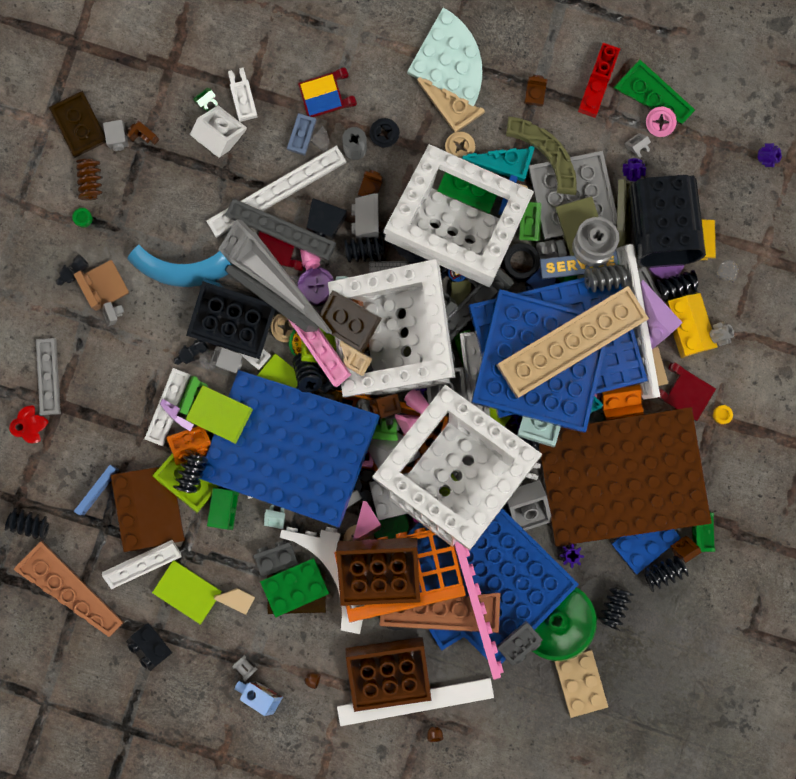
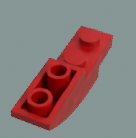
[578,42,620,118]

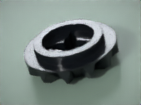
[370,118,400,148]
[353,470,375,501]

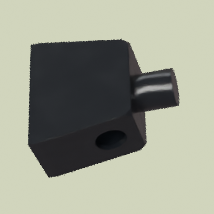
[307,198,347,240]

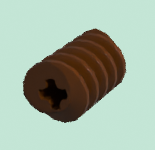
[76,159,102,201]

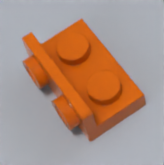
[602,385,644,420]
[166,426,211,465]

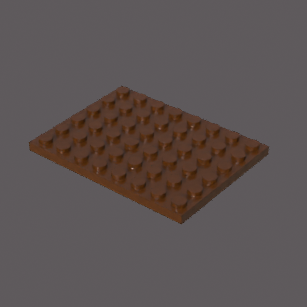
[539,407,712,546]

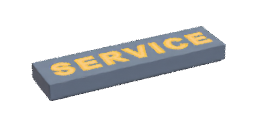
[540,251,618,279]

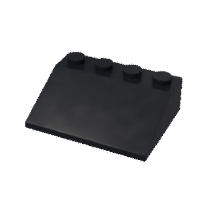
[186,279,276,359]

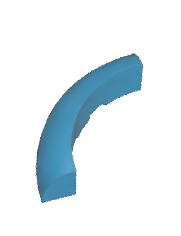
[128,245,231,287]

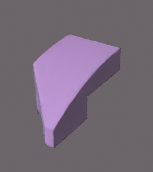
[160,399,194,431]

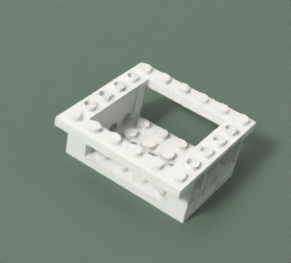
[383,144,534,288]
[328,259,455,397]
[372,385,542,551]

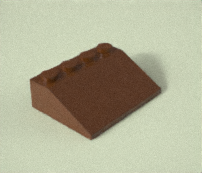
[111,467,185,552]
[336,537,421,606]
[346,637,432,712]

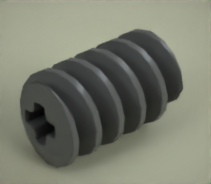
[342,127,367,160]
[584,264,627,293]

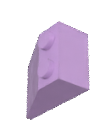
[640,280,683,349]

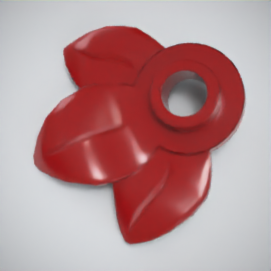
[9,405,48,444]

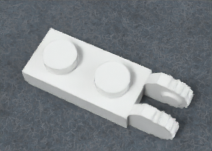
[228,68,258,122]

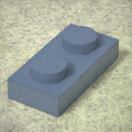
[287,113,317,156]

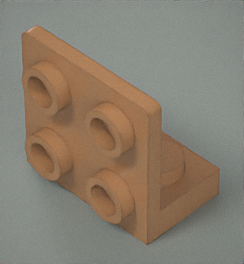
[74,260,129,311]

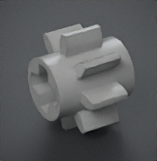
[710,321,734,346]

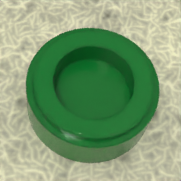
[72,208,93,228]

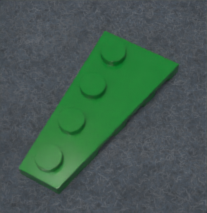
[614,60,695,125]

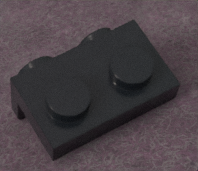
[126,623,173,671]

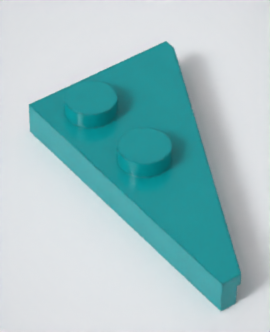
[462,146,535,182]

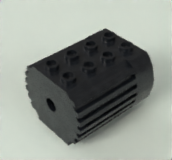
[629,175,706,268]

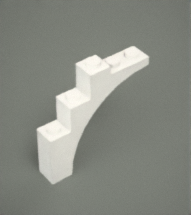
[280,527,365,634]

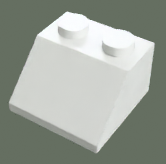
[190,105,247,158]

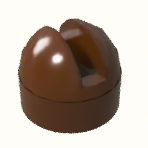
[304,672,321,689]
[427,727,444,742]

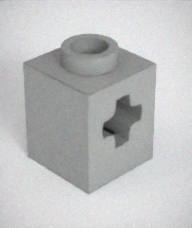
[103,120,129,151]
[210,347,243,373]

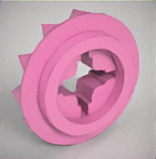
[646,106,677,137]

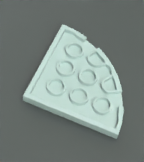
[407,8,482,106]

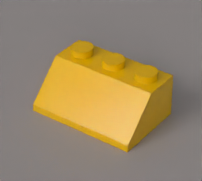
[665,293,718,358]

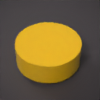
[713,405,733,425]

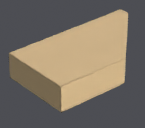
[340,341,372,376]
[214,588,255,615]

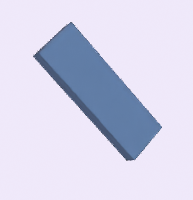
[74,465,119,515]

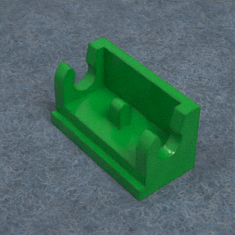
[207,488,239,530]
[692,513,715,552]

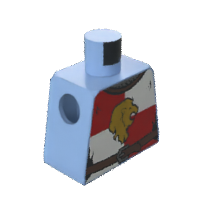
[235,679,283,716]

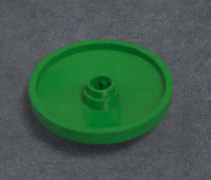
[531,587,597,661]

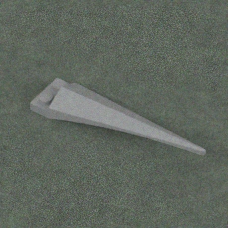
[218,220,332,333]

